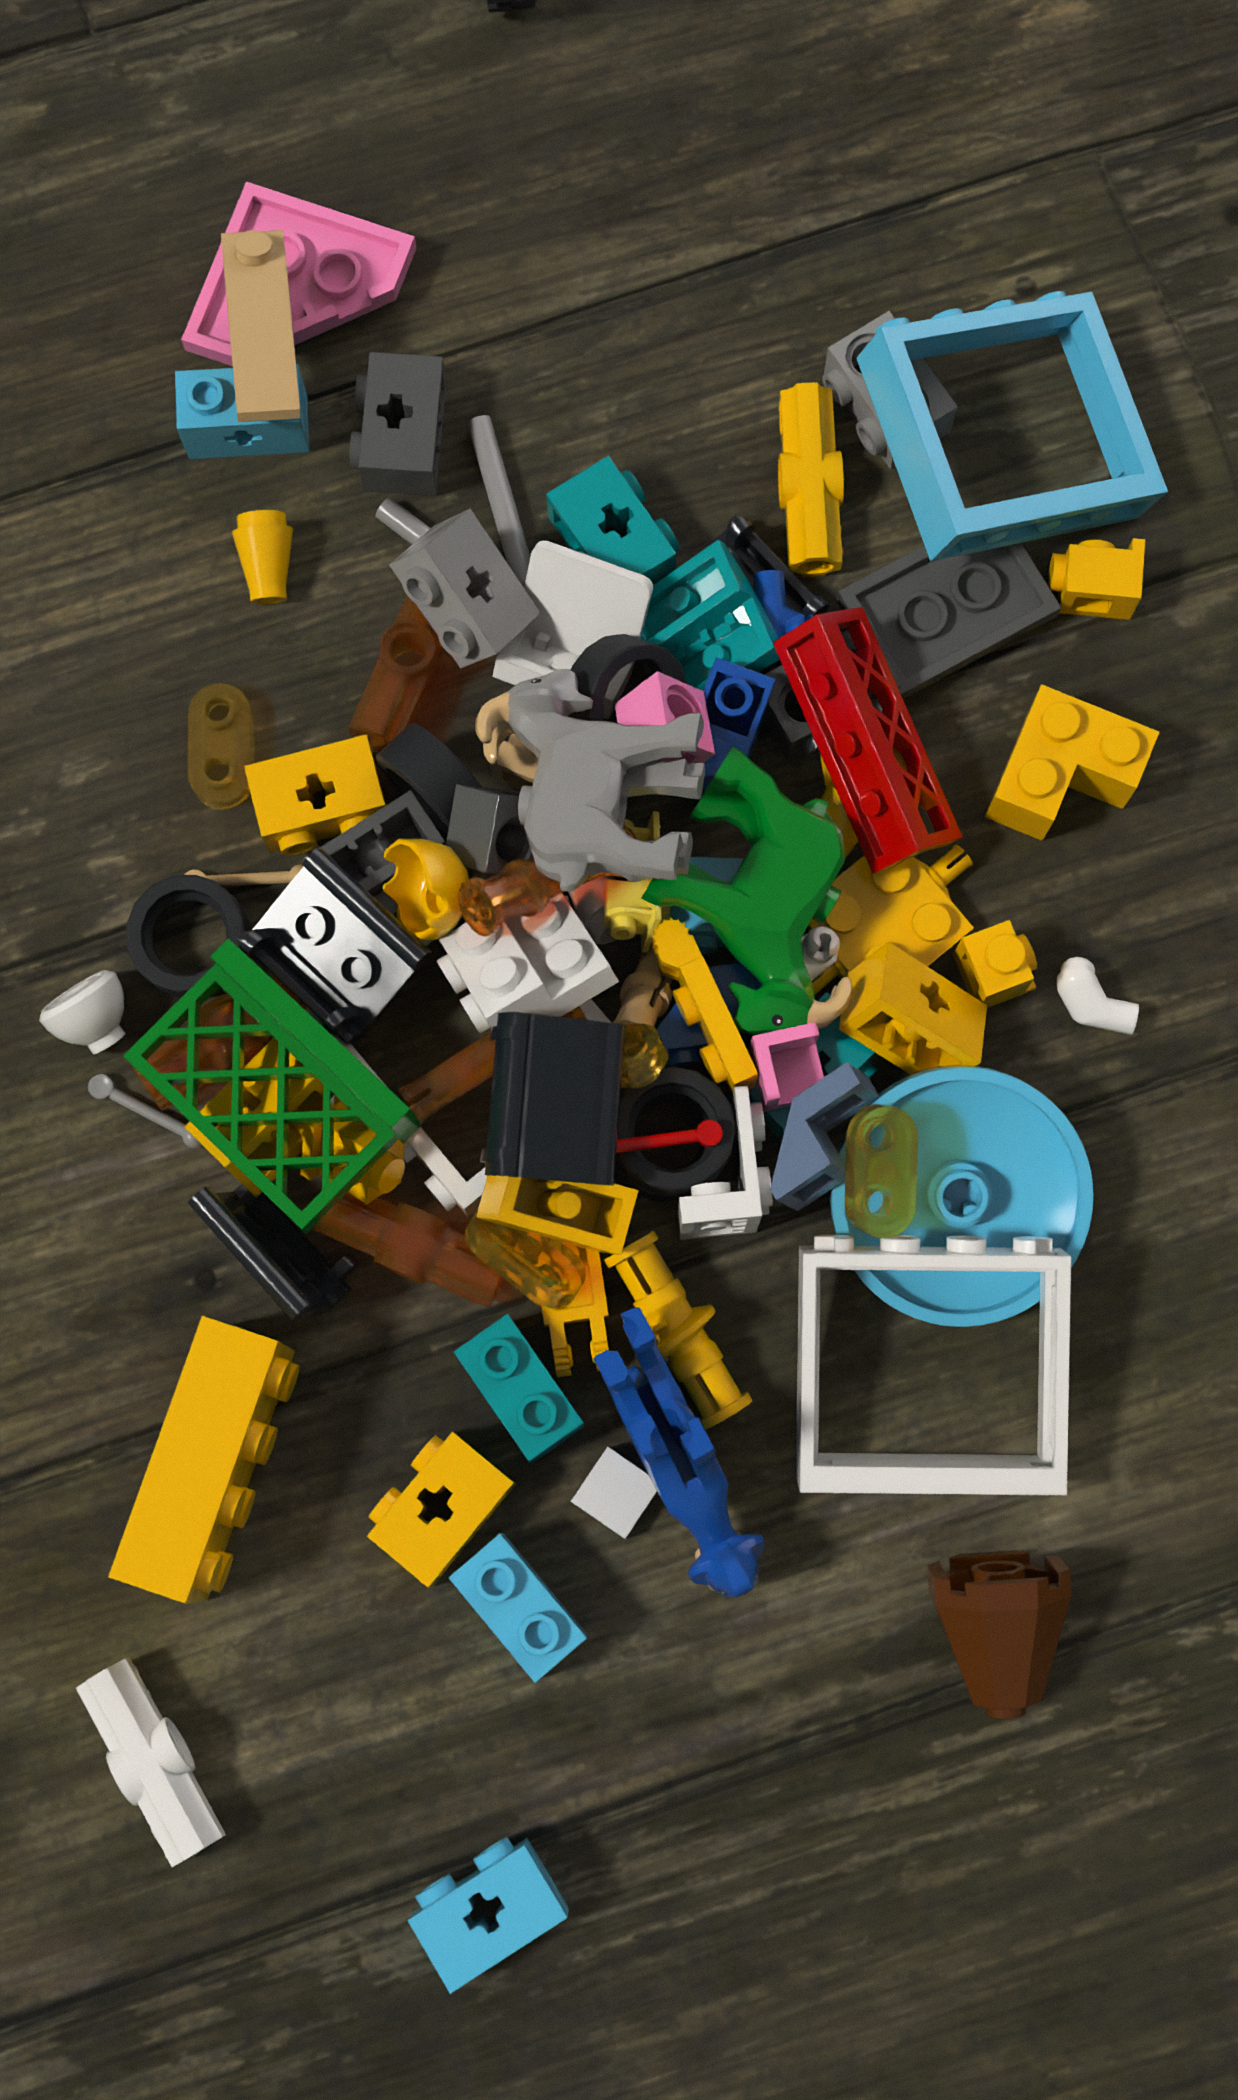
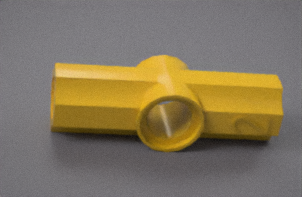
[778,383,844,577]

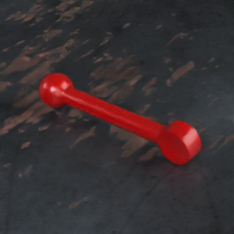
[616,1120,723,1153]

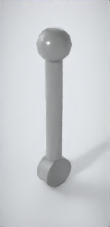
[88,1074,203,1149]

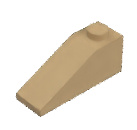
[221,230,301,422]

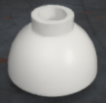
[39,970,125,1054]

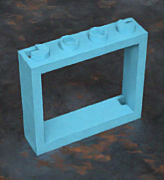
[856,291,1168,562]

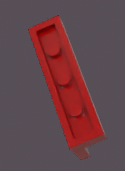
[773,607,963,874]

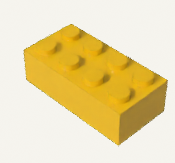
[108,1316,300,1604]

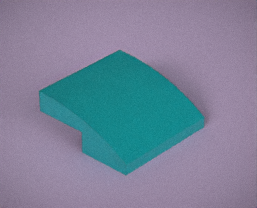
[641,539,780,691]

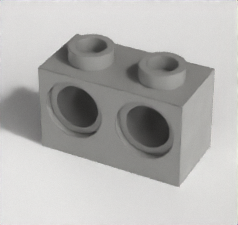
[822,311,958,469]

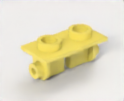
[604,811,671,953]

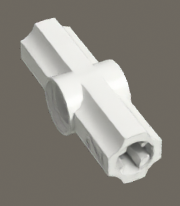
[76,1657,226,1867]

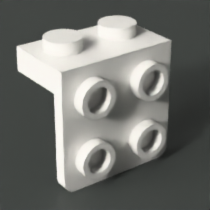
[492,540,653,719]

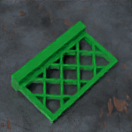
[123,938,422,1233]

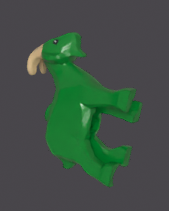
[641,746,853,1035]

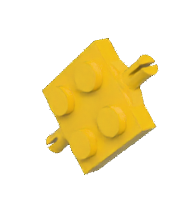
[806,845,974,994]

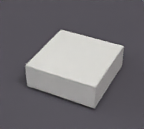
[571,1447,657,1539]

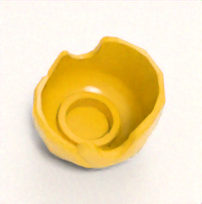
[383,839,470,940]

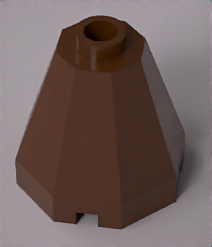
[927,1550,1071,1719]

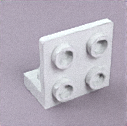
[677,1085,773,1240]

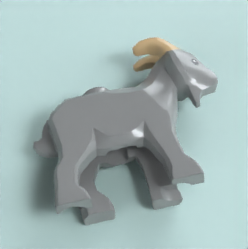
[475,669,705,892]

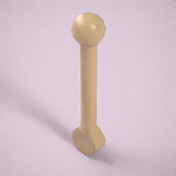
[185,864,303,887]

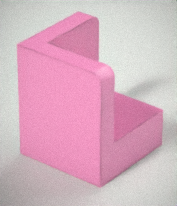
[748,1022,824,1112]

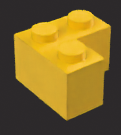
[985,684,1159,841]
[476,1176,638,1255]

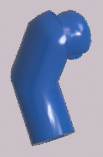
[753,570,814,638]

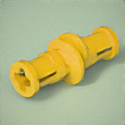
[604,1231,753,1430]

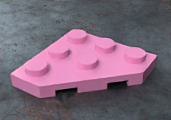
[181,182,417,366]

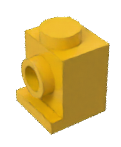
[1048,538,1145,620]
[953,920,1037,1008]
[300,1102,405,1204]

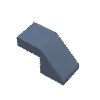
[770,1062,880,1211]

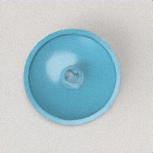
[830,1065,1094,1327]

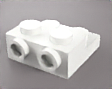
[436,889,619,1034]

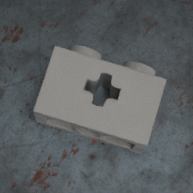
[389,509,541,668]

